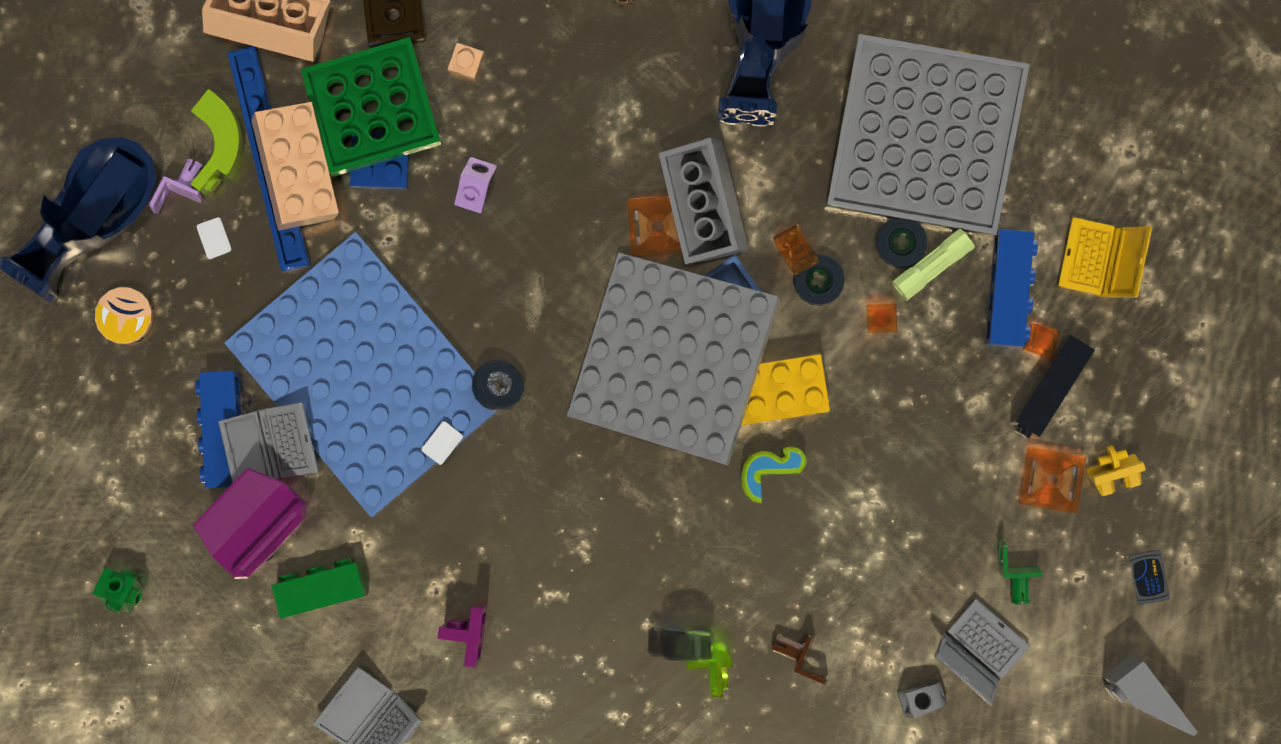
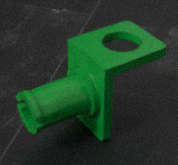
[998,540,1043,605]

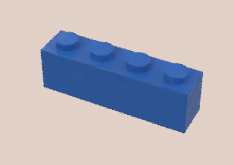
[985,229,1038,349]
[195,371,242,488]

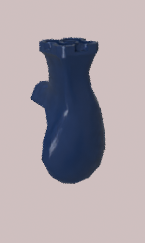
[718,0,811,127]
[0,137,158,304]

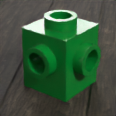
[92,568,144,614]

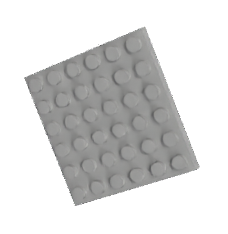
[827,34,1030,235]
[567,252,781,466]

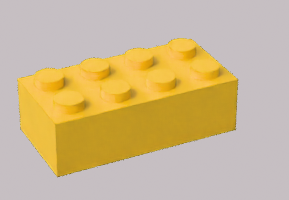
[741,354,830,426]

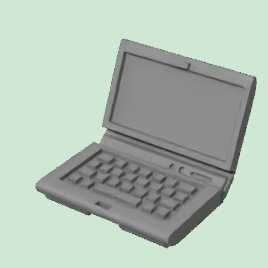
[218,402,319,483]
[935,599,1030,705]
[313,667,422,744]

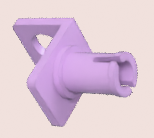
[149,158,204,214]

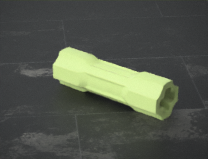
[892,229,975,301]

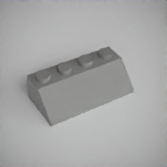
[658,137,749,264]

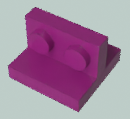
[438,604,488,668]

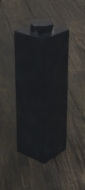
[1010,334,1095,439]

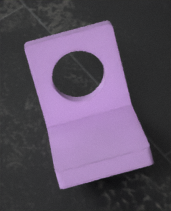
[454,157,497,213]

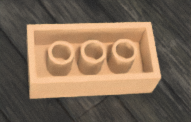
[251,102,339,231]

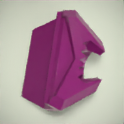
[193,468,307,579]

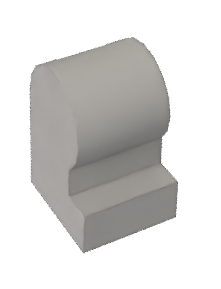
[897,681,948,719]

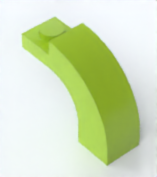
[191,89,244,195]

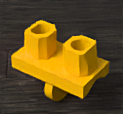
[1085,445,1146,496]

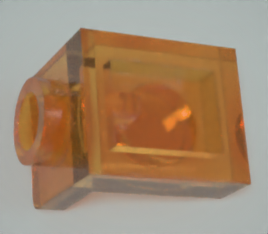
[773,224,819,276]

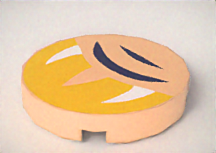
[95,287,154,344]

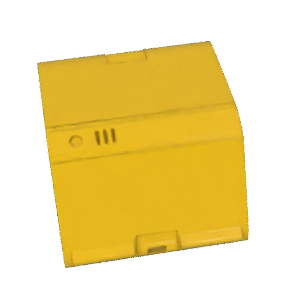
[1058,217,1152,298]

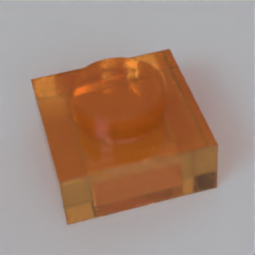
[866,303,898,334]
[1023,323,1060,359]

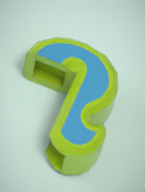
[740,447,807,504]

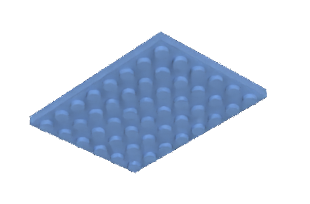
[224,232,498,518]

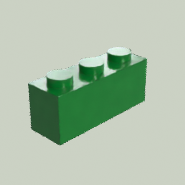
[271,558,368,619]

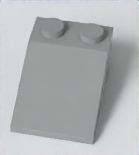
[1103,656,1198,736]

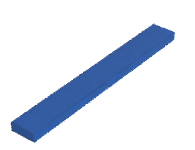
[227,46,311,273]

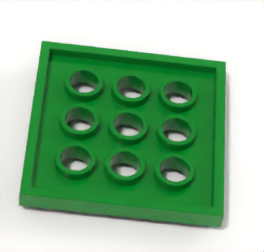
[301,37,442,177]

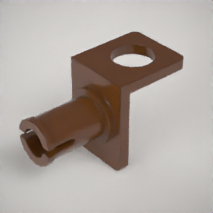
[772,634,828,685]

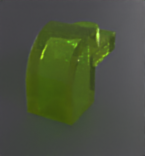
[684,637,733,698]

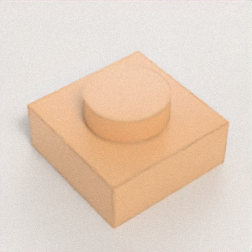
[448,43,484,80]

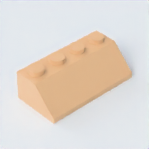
[202,0,331,62]

